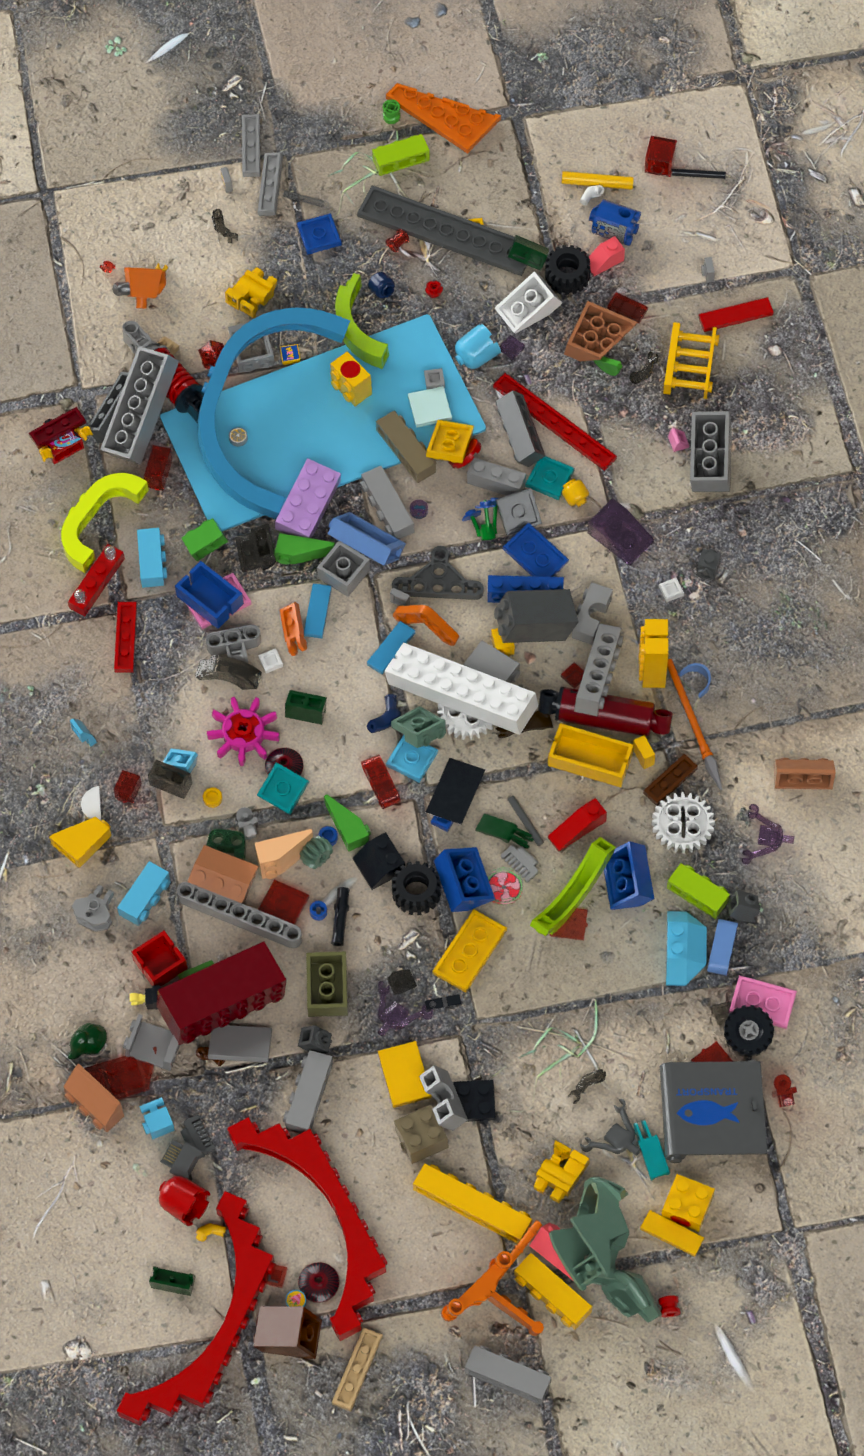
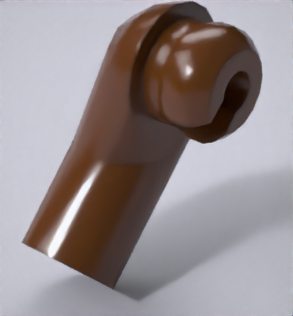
[195,1047,225,1066]

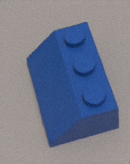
[604,841,655,910]
[434,847,495,912]

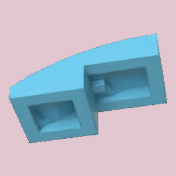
[70,719,97,747]

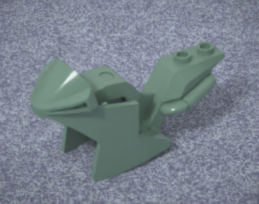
[549,1176,662,1323]

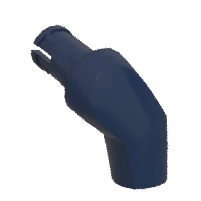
[367,694,401,733]

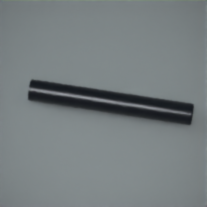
[672,169,726,179]

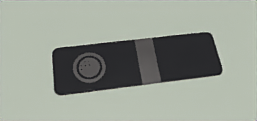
[425,994,461,1010]

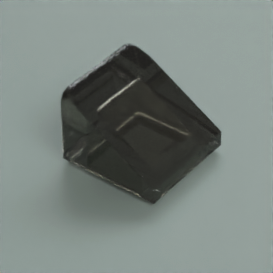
[387,969,417,995]

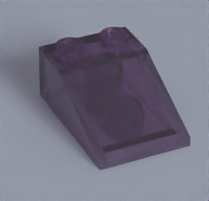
[587,498,654,566]

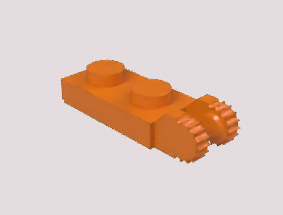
[280,602,307,656]

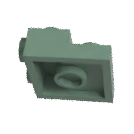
[391,706,446,748]

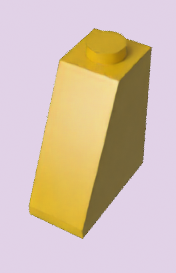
[49,817,111,868]

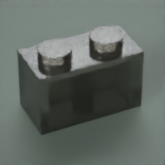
[148,760,192,799]

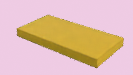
[432,909,507,993]

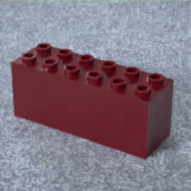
[157,941,287,1045]

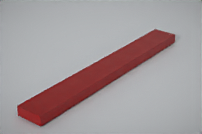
[493,373,617,471]

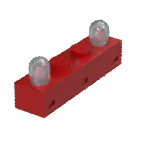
[68,544,125,617]

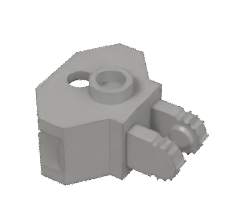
[72,885,114,932]

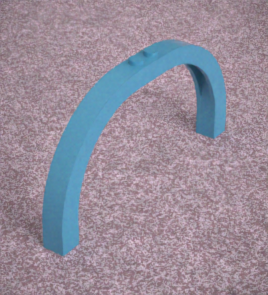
[198,308,350,519]

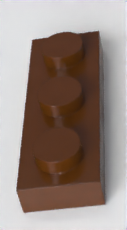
[643,754,698,806]

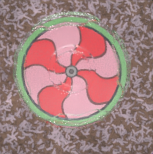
[487,867,523,906]

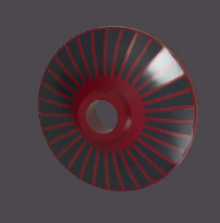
[265,748,303,775]
[298,1262,339,1303]

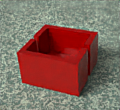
[131,930,188,986]

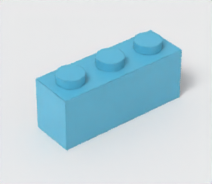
[137,528,168,588]
[117,861,171,926]

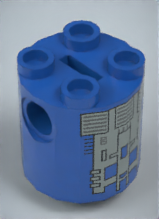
[589,199,641,246]

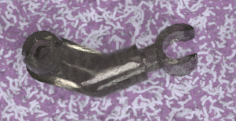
[212,209,238,244]
[629,351,659,384]
[568,1069,606,1104]

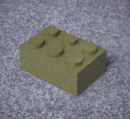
[306,951,348,1017]

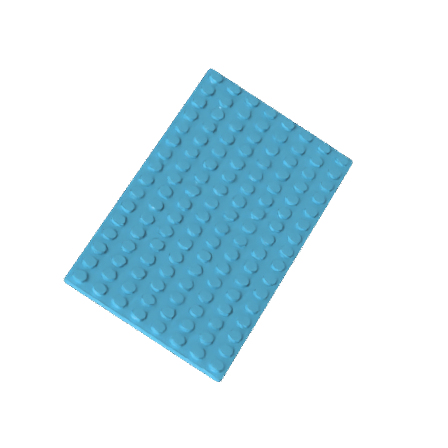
[160,314,486,531]

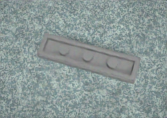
[242,114,261,177]
[257,152,283,216]

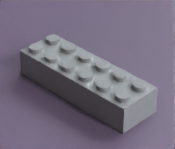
[100,346,179,465]

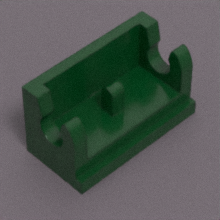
[508,235,549,271]
[285,690,327,725]
[149,1266,196,1296]

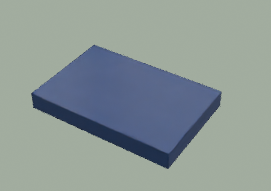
[502,523,569,577]

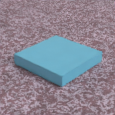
[386,735,438,783]

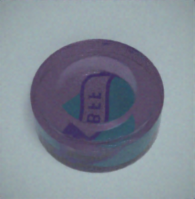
[410,500,428,519]

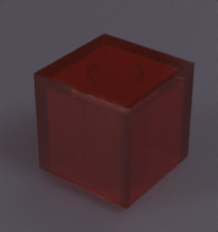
[645,136,677,177]

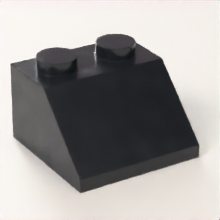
[353,832,405,890]

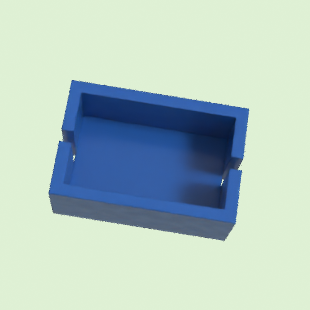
[175,561,244,629]

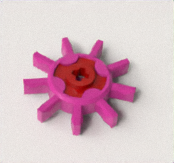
[207,697,280,766]

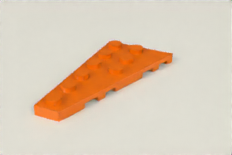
[386,83,501,154]

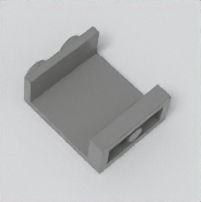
[123,1014,180,1071]

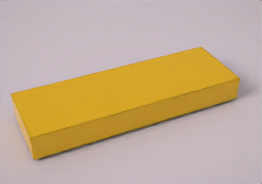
[640,1210,704,1257]

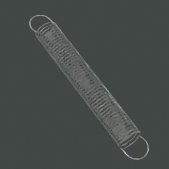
[279,189,329,208]

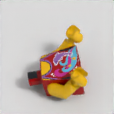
[39,419,94,465]

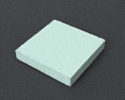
[408,386,452,428]

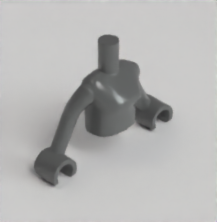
[580,1099,641,1156]

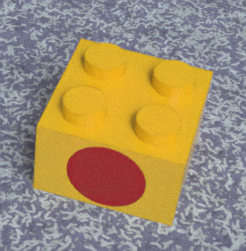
[330,351,372,406]
[661,1174,715,1232]

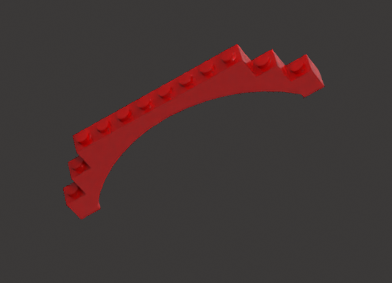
[227,1117,388,1341]
[117,1191,276,1426]

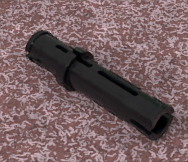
[331,887,350,946]

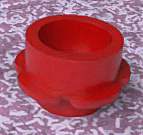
[425,281,443,298]

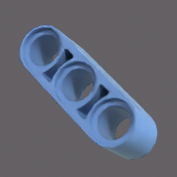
[707,919,738,976]

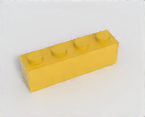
[514,1253,592,1330]

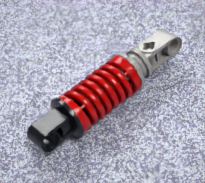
[122,321,205,423]

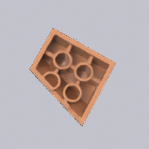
[564,301,638,362]

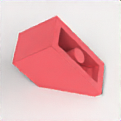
[589,236,625,276]

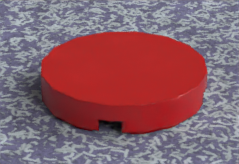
[449,438,481,469]

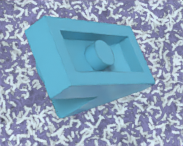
[161,748,198,779]

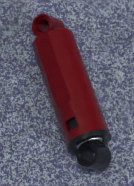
[538,687,673,737]

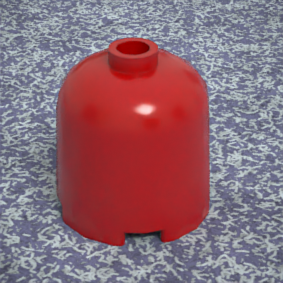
[159,1176,210,1226]

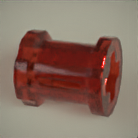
[386,229,409,252]

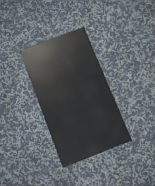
[425,758,485,825]

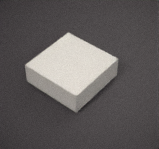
[659,578,684,602]
[258,648,283,673]

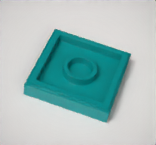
[525,456,575,500]
[257,762,310,815]

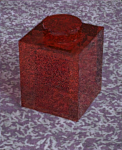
[113,770,142,803]

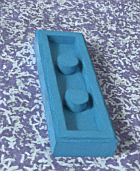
[304,584,332,639]
[367,621,415,675]

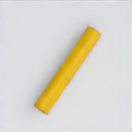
[562,171,634,190]

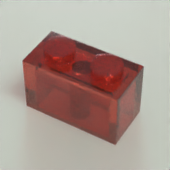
[144,445,173,491]

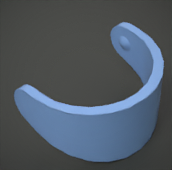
[678,663,711,698]

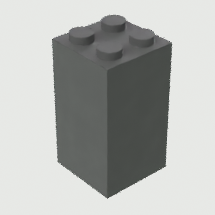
[494,589,578,643]

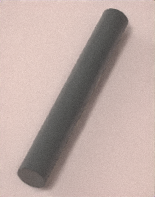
[508,796,544,846]

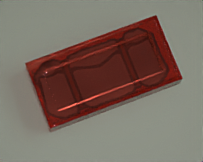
[607,292,648,324]

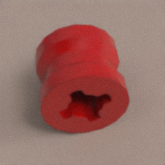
[658,1295,681,1318]

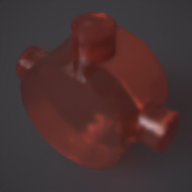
[100,261,115,273]

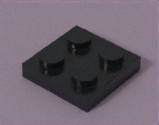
[453,1080,496,1122]

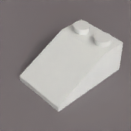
[495,271,562,334]

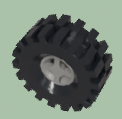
[724,1005,774,1057]

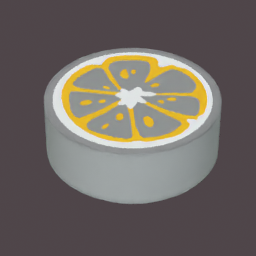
[229,427,248,447]

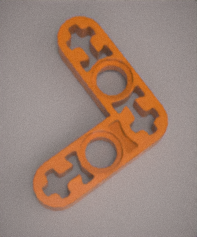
[393,605,459,646]

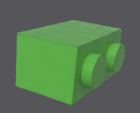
[182,518,228,561]

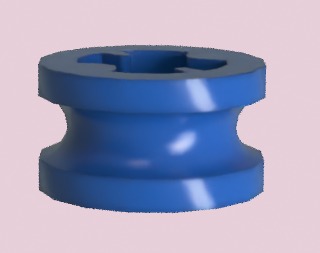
[309,901,327,921]

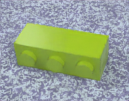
[372,134,430,176]
[667,863,730,919]

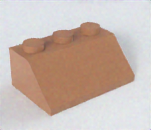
[774,758,836,790]
[188,845,259,903]
[63,1063,124,1132]

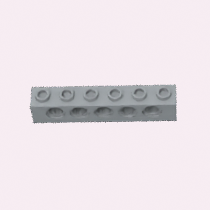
[574,623,624,716]

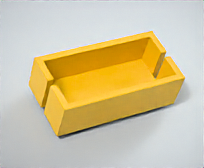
[638,619,669,688]
[548,723,633,788]

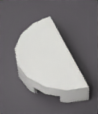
[81,786,102,821]

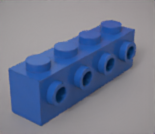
[488,575,564,603]

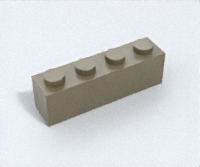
[376,410,437,483]

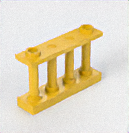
[663,322,720,399]

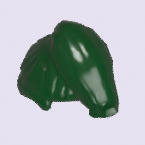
[68,1023,107,1059]

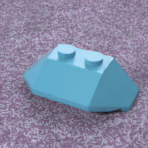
[666,911,707,986]

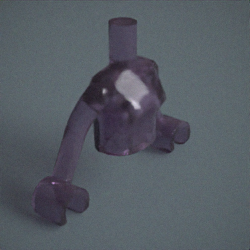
[741,804,795,865]
[378,981,433,1037]

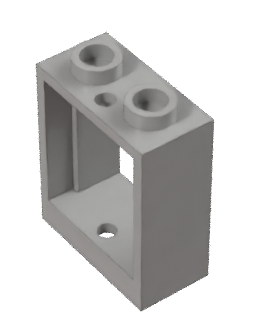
[228,323,275,373]

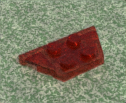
[84,1047,157,1100]

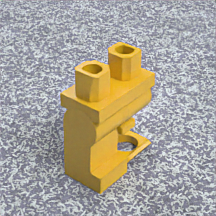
[225,267,277,318]
[534,1140,590,1203]

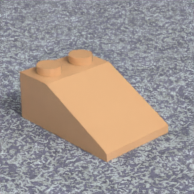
[254,829,313,879]

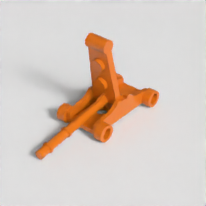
[441,1220,544,1336]

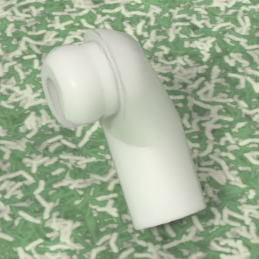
[580,185,604,206]

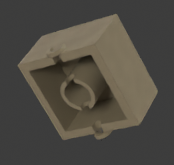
[394,1105,449,1164]

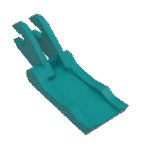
[633,1120,670,1180]

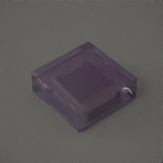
[499,335,525,360]

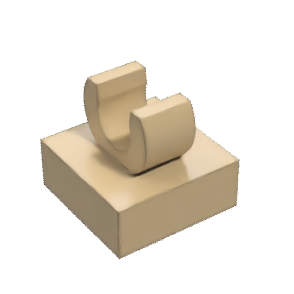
[158,336,179,356]

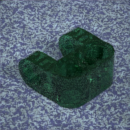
[206,829,246,860]

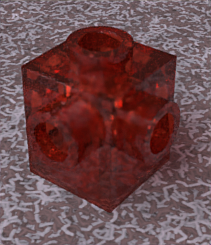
[198,340,224,369]

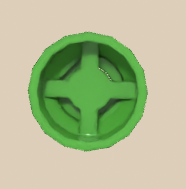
[382,99,400,124]

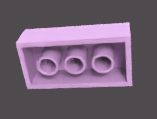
[275,458,341,538]

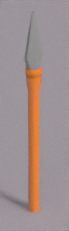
[667,659,722,790]

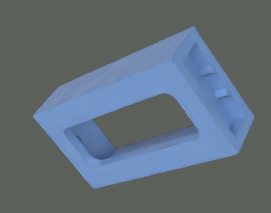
[328,512,406,566]

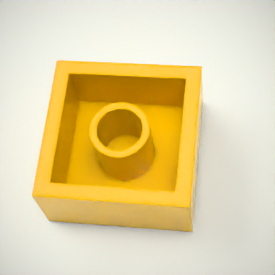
[633,735,655,769]

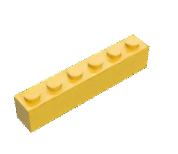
[413,1163,532,1244]

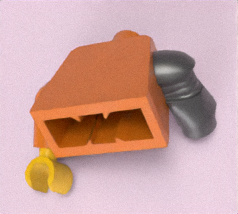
[112,263,168,309]

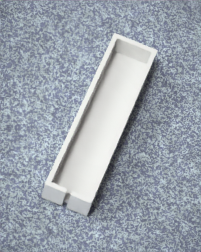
[385,642,538,735]

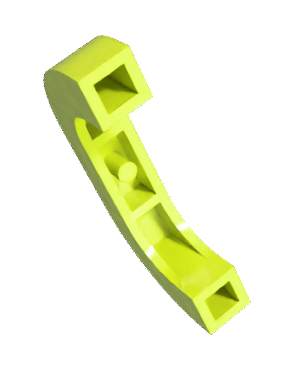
[61,473,149,573]

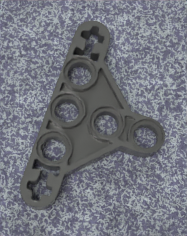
[392,546,484,600]

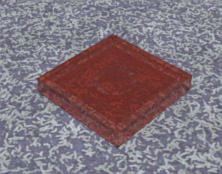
[258,879,310,925]

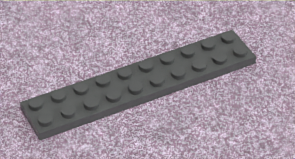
[357,185,527,276]

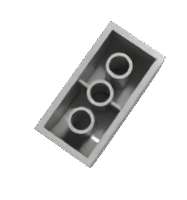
[690,411,732,492]

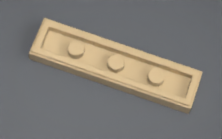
[332,1327,383,1412]

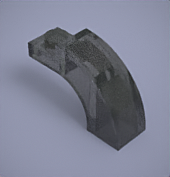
[195,655,262,690]

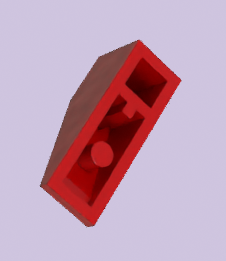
[548,798,607,852]

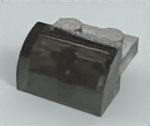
[235,524,276,573]

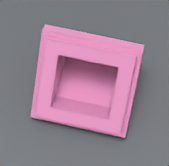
[668,428,689,452]

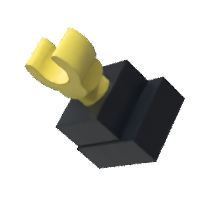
[129,985,161,1010]

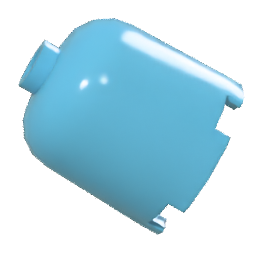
[455,324,501,369]

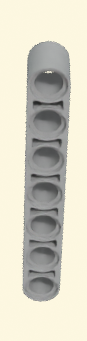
[177,882,302,948]

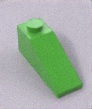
[275,533,335,565]
[324,794,371,852]

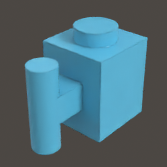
[139,1097,175,1140]

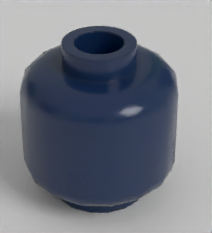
[368,272,395,299]

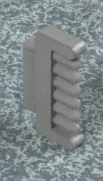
[501,845,538,883]

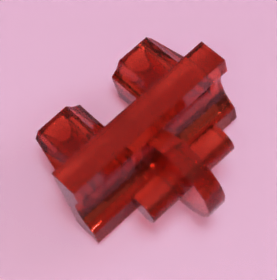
[772,1074,797,1108]

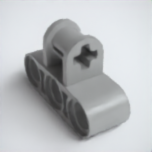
[206,625,261,667]

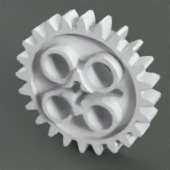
[437,704,493,740]
[651,792,715,853]

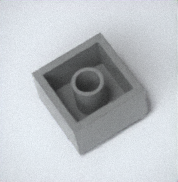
[317,541,370,597]

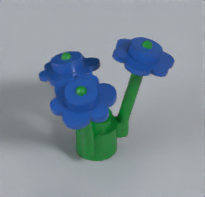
[462,497,498,541]

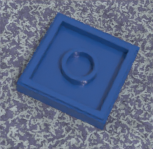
[297,213,342,255]

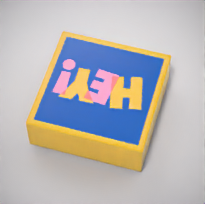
[280,344,301,365]

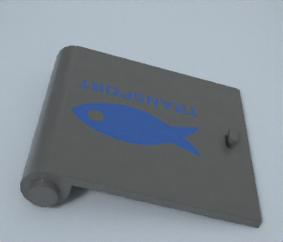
[659,1061,767,1163]

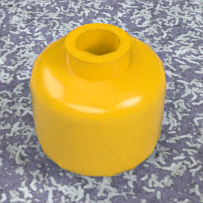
[562,479,589,507]

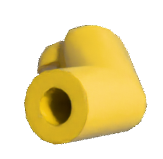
[196,1223,226,1242]

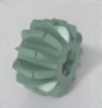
[300,836,333,869]

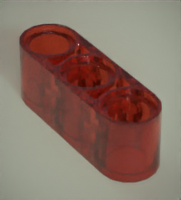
[361,754,401,809]

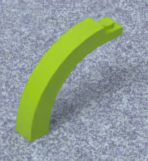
[335,273,389,369]
[530,837,616,936]

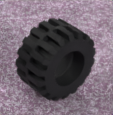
[545,245,590,295]
[392,861,441,915]

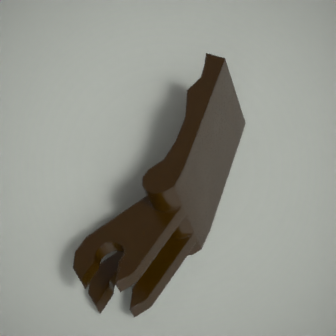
[495,711,553,738]

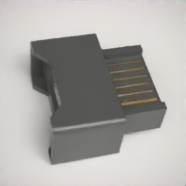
[160,1140,206,1181]

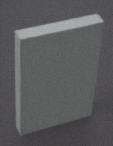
[208,1025,272,1062]

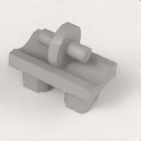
[236,807,258,840]

